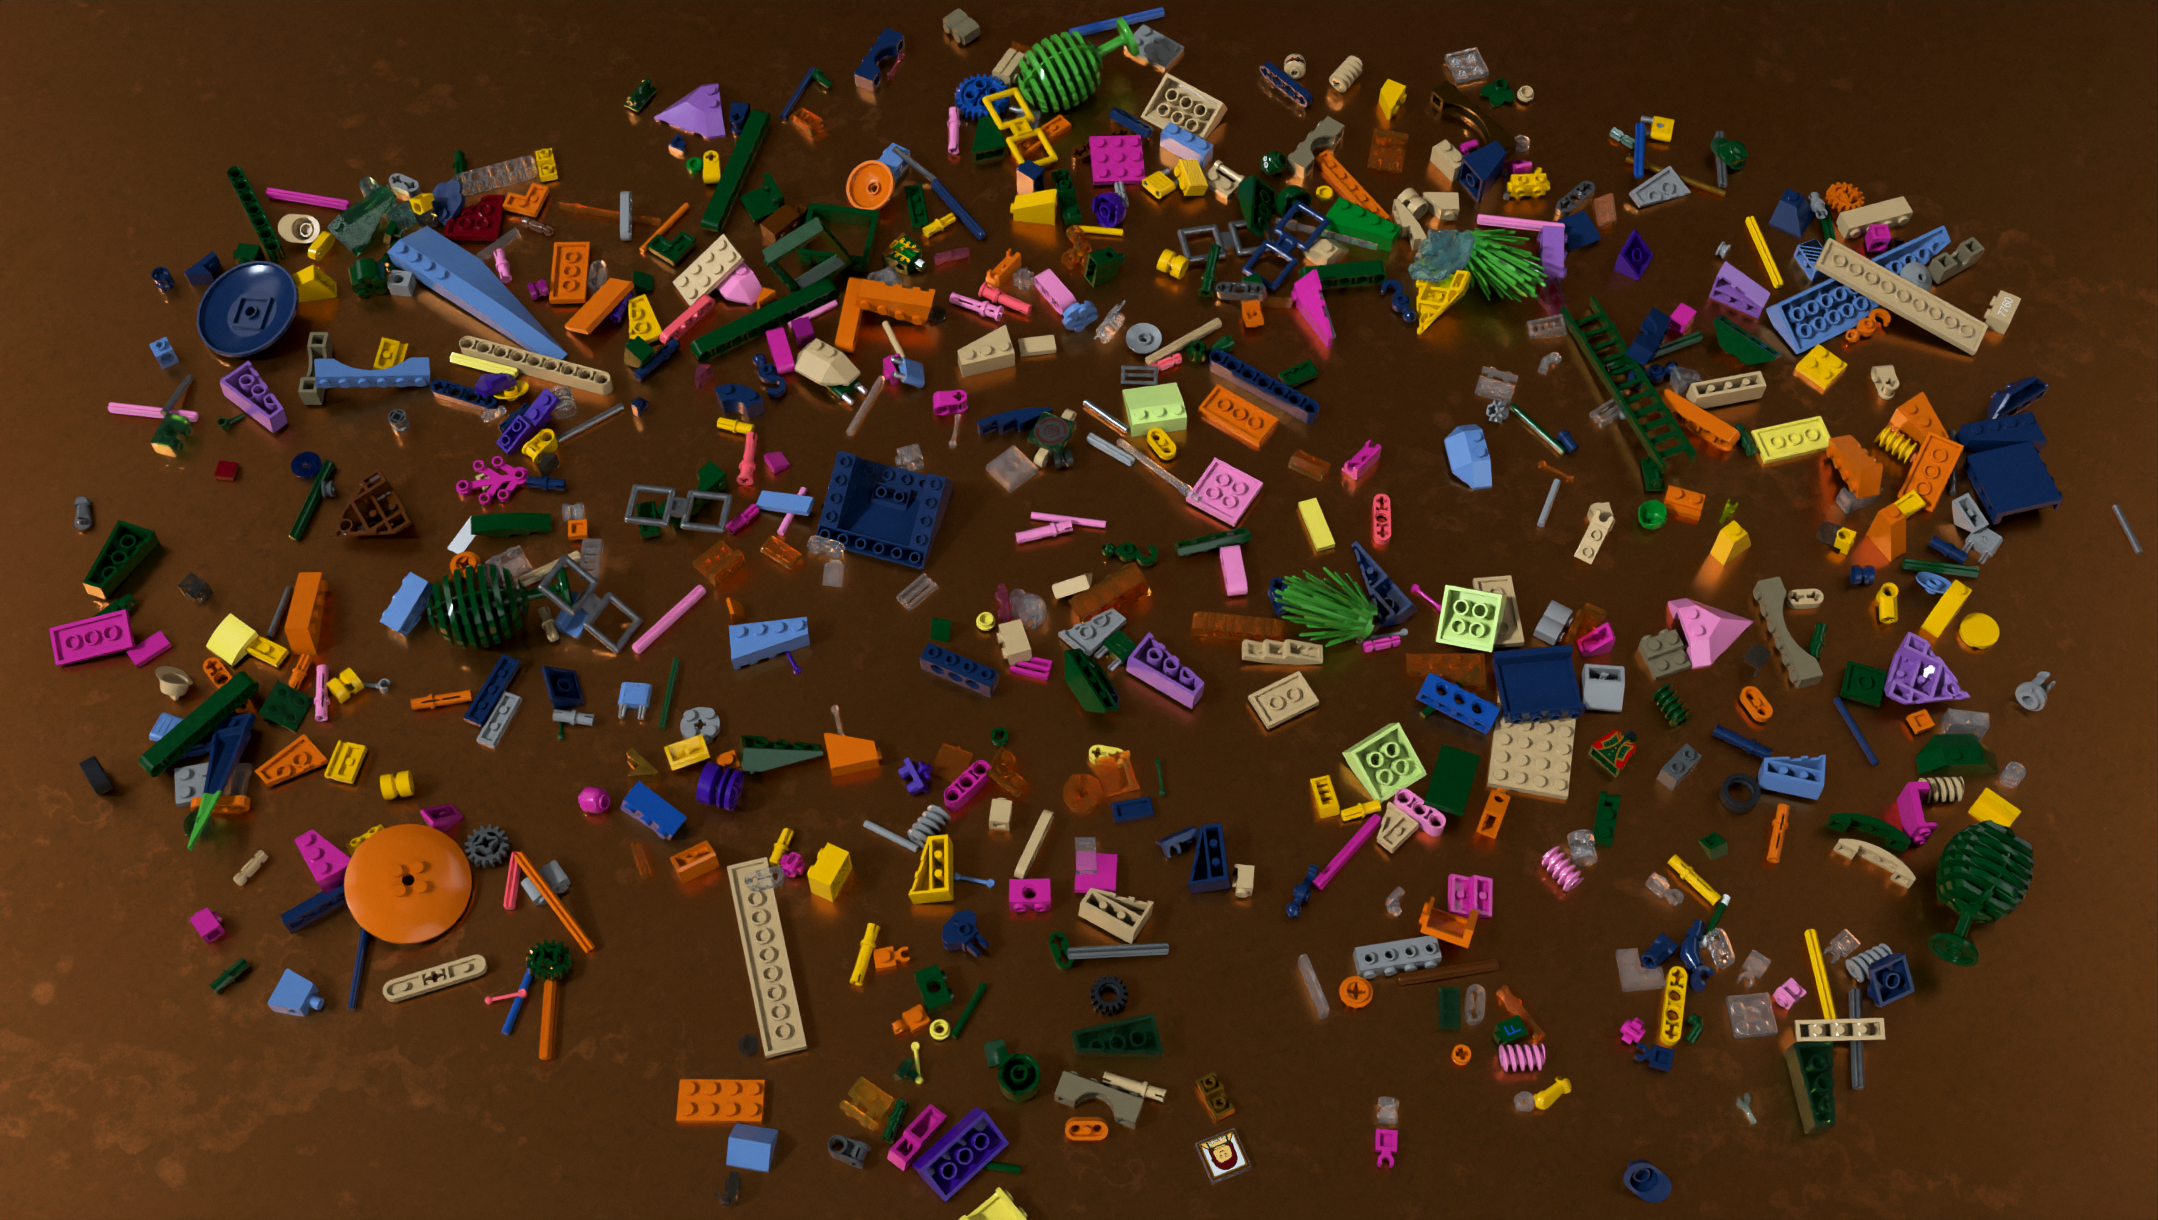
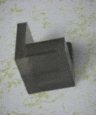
[1743,642,1772,677]

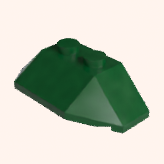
[1714,315,1782,365]
[1064,648,1120,713]
[1915,734,1999,776]

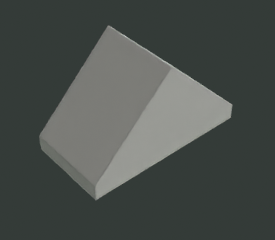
[1952,493,1989,533]

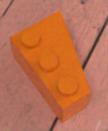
[1890,391,1949,449]

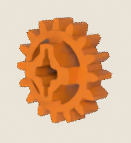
[1825,182,1865,213]

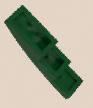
[470,512,551,538]

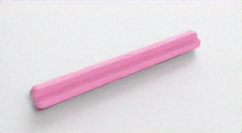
[1477,214,1565,231]
[108,402,199,422]
[632,585,706,654]

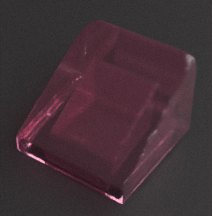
[694,364,713,389]

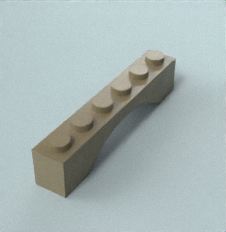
[1753,576,1823,689]

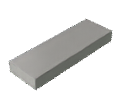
[476,691,523,749]

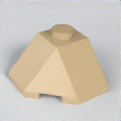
[1299,239,1349,265]

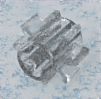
[1013,268,1034,290]

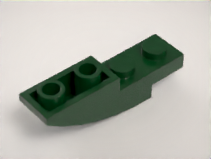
[1051,169,1082,225]

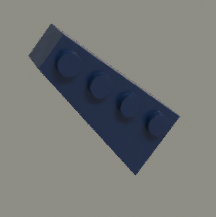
[1956,412,2047,453]

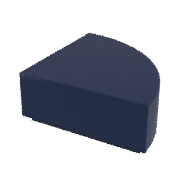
[668,134,686,155]
[631,397,649,417]

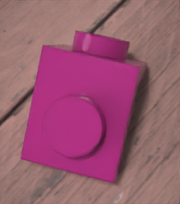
[883,353,901,386]

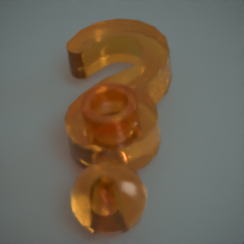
[1066,224,1091,268]

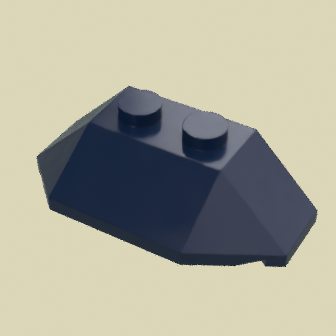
[1988,376,2050,420]

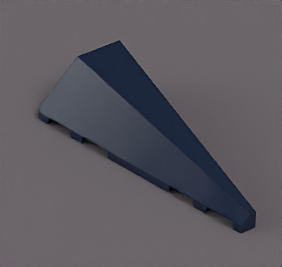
[1352,541,1418,627]

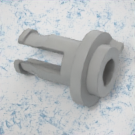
[2015,671,2056,711]

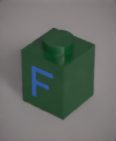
[1493,1015,1529,1049]

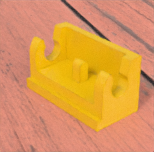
[664,734,710,771]

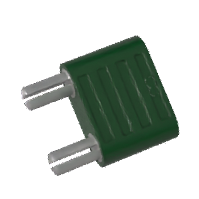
[825,378,868,405]
[1094,630,1137,671]

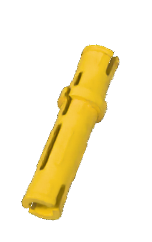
[1667,854,1722,906]
[849,923,880,986]

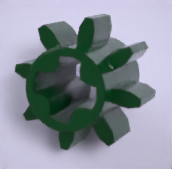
[1186,340,1209,364]

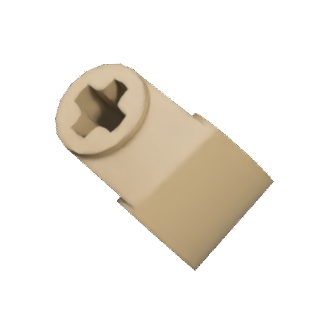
[1871,365,1899,400]

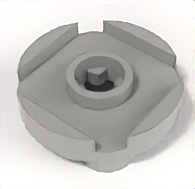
[680,707,721,745]

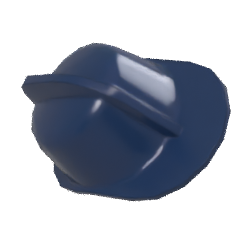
[1623,1159,1672,1203]

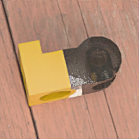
[409,193,439,228]
[1816,522,1857,555]

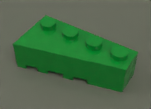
[1322,197,1401,252]

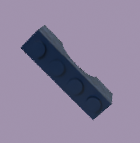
[854,28,905,92]
[1626,307,1672,366]

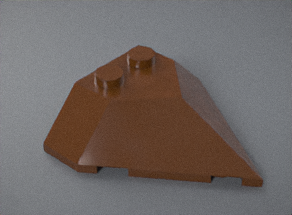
[329,468,412,537]

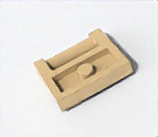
[1204,160,1246,200]

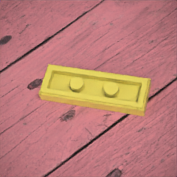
[1298,498,1335,552]

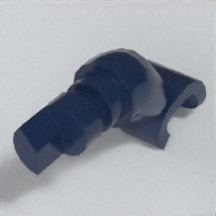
[1679,919,1715,992]

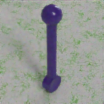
[785,651,801,674]

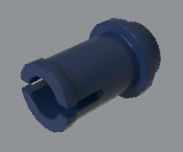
[1557,429,1579,454]

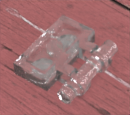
[1474,366,1518,404]

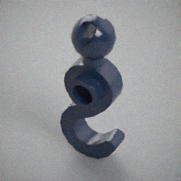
[1381,279,1417,323]
[752,353,786,398]
[1627,361,1680,390]
[1286,862,1320,918]

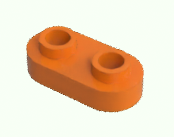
[1740,686,1773,722]
[1065,1117,1108,1141]

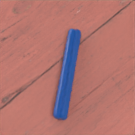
[1634,122,1646,179]

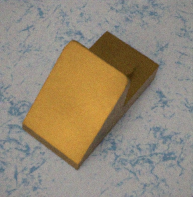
[626,747,662,784]

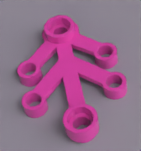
[456,456,529,506]

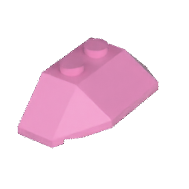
[716,262,762,306]

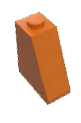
[1866,503,1906,562]
[824,733,882,777]

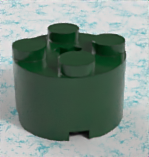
[348,258,388,298]
[998,1053,1041,1103]

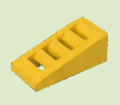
[1310,775,1340,818]

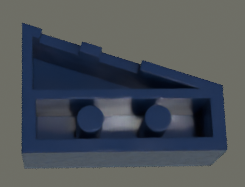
[1188,823,1231,894]

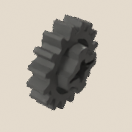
[465,824,510,868]

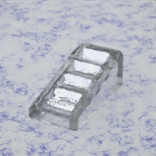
[1527,314,1567,338]
[579,538,603,579]

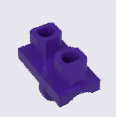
[898,757,933,796]

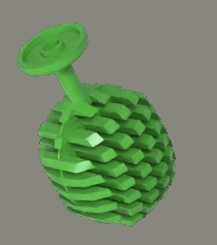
[1017,17,1140,113]

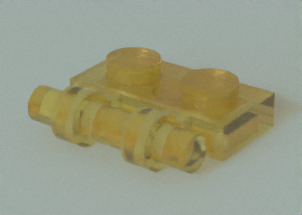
[839,1076,895,1131]

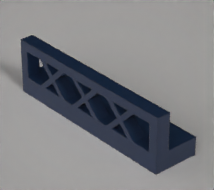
[280,885,346,934]

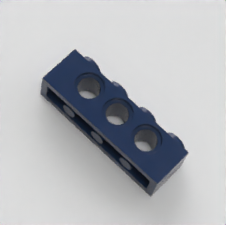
[920,642,999,698]

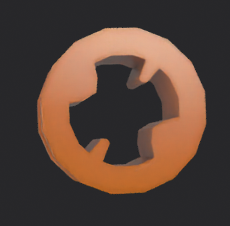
[1452,1044,1471,1065]

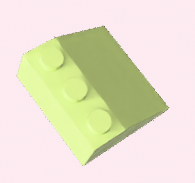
[1122,382,1187,437]
[1436,585,1507,652]
[1342,722,1427,804]

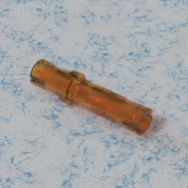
[1496,985,1547,1043]

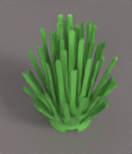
[1456,228,1548,302]
[1275,567,1378,647]

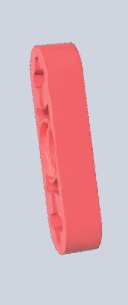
[1372,494,1391,545]

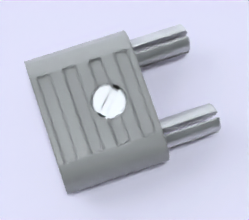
[1962,527,2003,564]

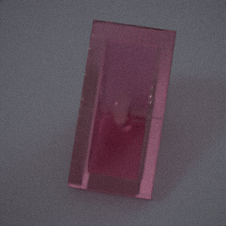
[1536,277,1568,317]

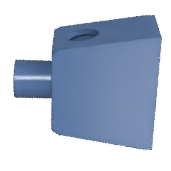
[267,968,324,1017]

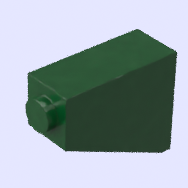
[972,116,1006,164]

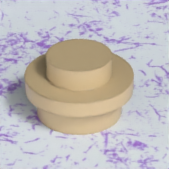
[1517,86,1534,102]

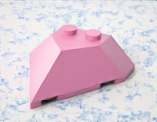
[1668,598,1754,669]

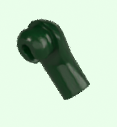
[812,68,832,89]

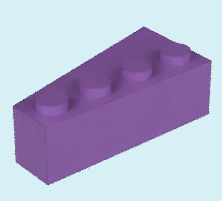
[220,360,288,433]
[1126,632,1205,709]

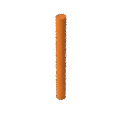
[639,202,690,253]

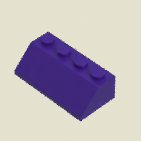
[912,1107,1009,1202]

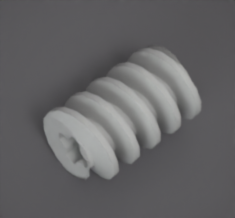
[907,805,951,849]
[1845,943,1893,983]

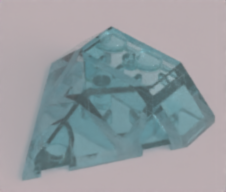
[1408,229,1475,283]

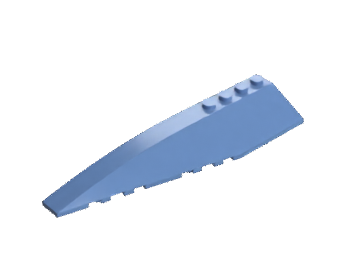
[1765,225,1951,354]
[388,226,568,360]

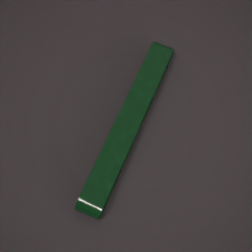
[701,109,770,233]
[690,277,840,362]

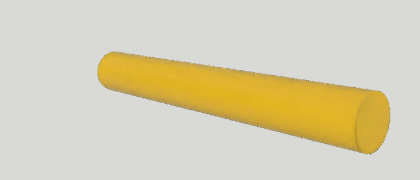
[1070,224,1123,236]

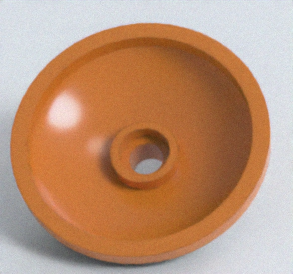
[846,160,895,211]

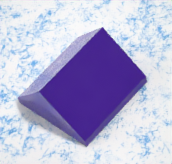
[1614,230,1654,280]

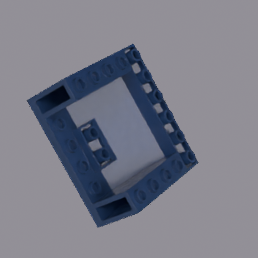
[814,450,954,570]

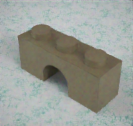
[1928,237,1985,284]

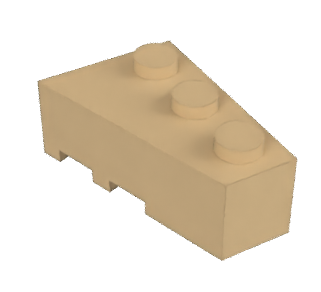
[957,324,1015,378]

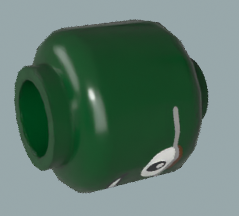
[1260,151,1287,176]

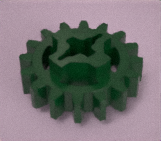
[526,939,572,982]

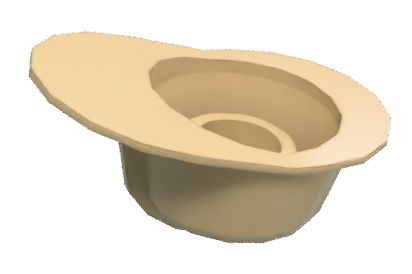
[278,214,320,243]
[155,666,193,701]

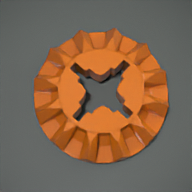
[450,552,481,578]
[1339,976,1373,1009]

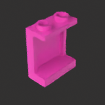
[1897,782,1938,845]

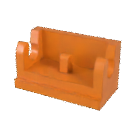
[986,249,1021,288]

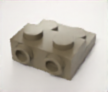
[1638,629,1691,681]

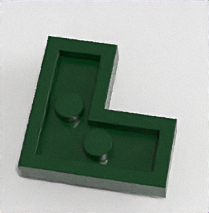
[646,231,697,266]

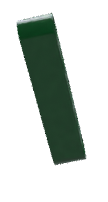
[1299,260,1387,289]

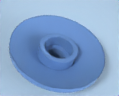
[1916,572,1952,595]

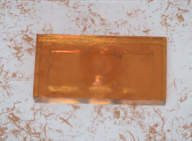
[760,535,802,570]

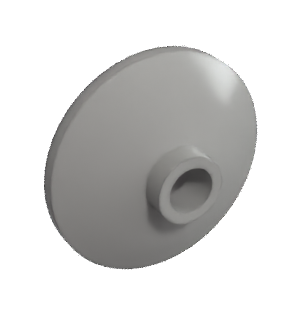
[1900,262,1932,292]
[1126,323,1162,354]

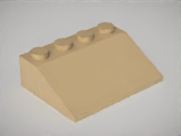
[1141,72,1228,140]

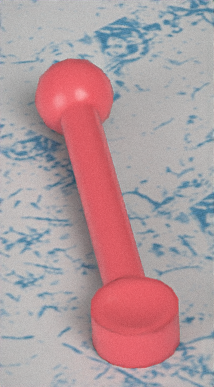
[485,989,527,1004]

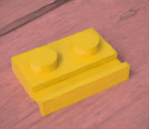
[373,337,408,370]
[324,740,368,784]

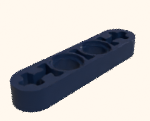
[1260,61,1313,107]
[430,379,498,413]

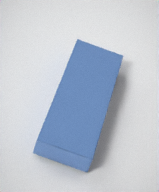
[756,490,815,516]

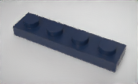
[463,654,521,728]

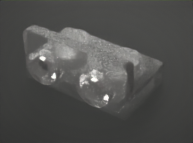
[485,545,533,584]

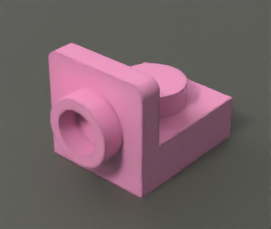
[1773,977,1807,1010]

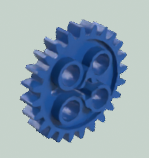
[955,73,1010,120]

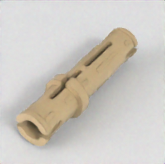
[1102,1071,1167,1102]

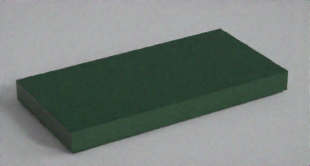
[1423,744,1480,817]

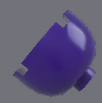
[1092,192,1127,228]

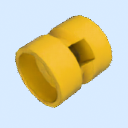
[1157,249,1190,280]
[326,667,364,704]
[380,770,415,801]

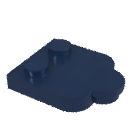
[426,179,465,226]

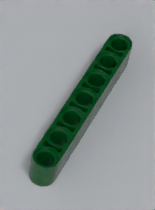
[227,166,285,262]
[138,671,259,777]

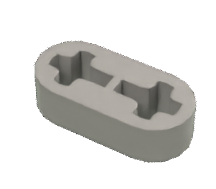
[389,173,421,197]

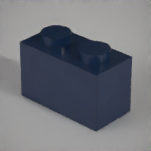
[1016,159,1044,195]

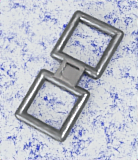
[1177,219,1276,264]
[624,484,733,533]
[538,554,643,654]

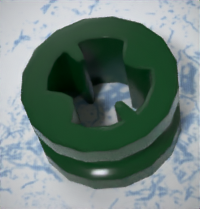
[991,727,1009,747]

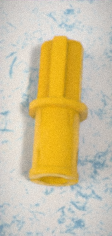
[922,213,956,238]
[717,417,754,434]
[1341,799,1381,821]
[768,828,794,868]

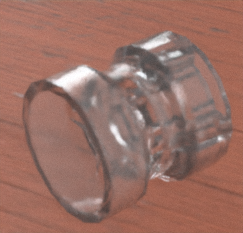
[562,502,584,522]
[1999,762,2026,788]
[1376,1097,1399,1124]

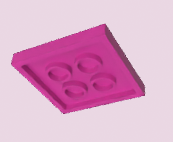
[1089,135,1145,185]

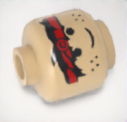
[1284,54,1306,79]

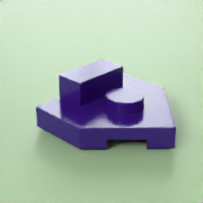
[475,373,517,397]

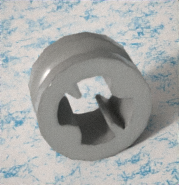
[1715,241,1731,259]

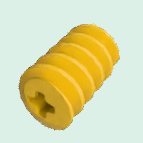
[1874,425,1917,464]

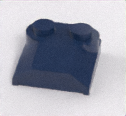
[1868,953,1915,1008]

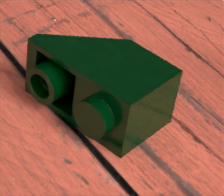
[624,336,654,369]

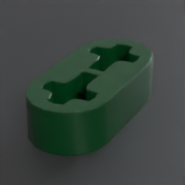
[1049,932,1074,971]

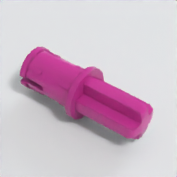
[726,504,760,535]

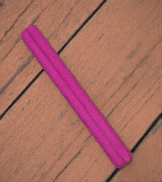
[266,187,351,210]
[1313,814,1382,890]

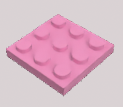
[1186,457,1263,527]

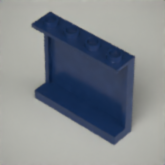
[1963,441,2063,525]
[1492,644,1586,724]

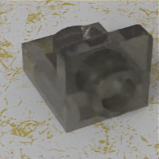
[714,1172,742,1207]

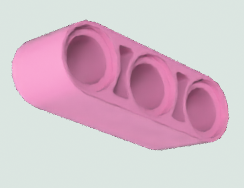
[1033,269,1077,315]
[1220,545,1248,597]
[1393,788,1446,837]

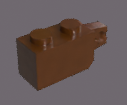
[760,203,808,243]

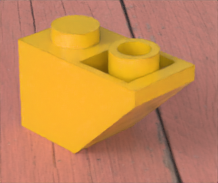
[1379,79,1407,120]

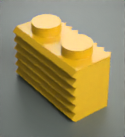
[1174,159,1208,196]

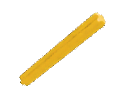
[1745,216,1784,289]
[1804,929,1838,1019]

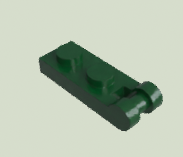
[1591,791,1621,848]

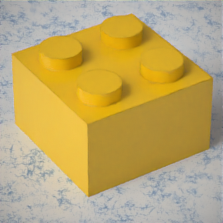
[807,842,852,902]

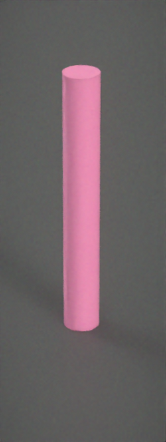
[788,300,838,329]
[777,487,808,536]

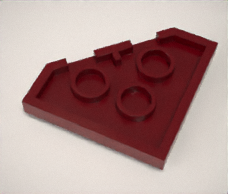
[444,195,505,241]

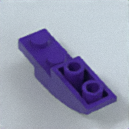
[496,388,561,454]

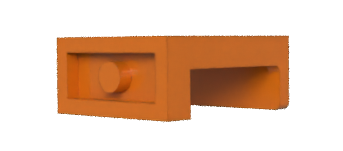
[1419,896,1479,948]

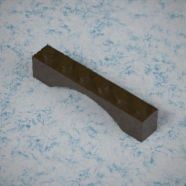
[1430,80,1517,160]

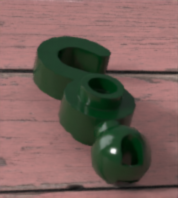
[1101,542,1158,566]

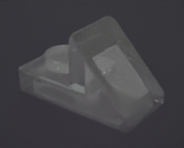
[1670,366,1702,395]

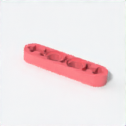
[659,294,715,345]

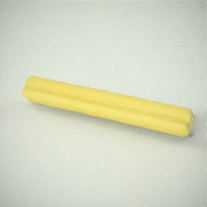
[449,352,519,378]

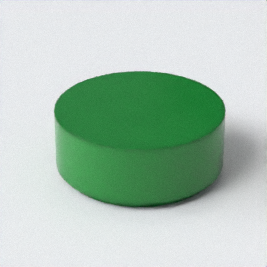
[686,157,703,175]

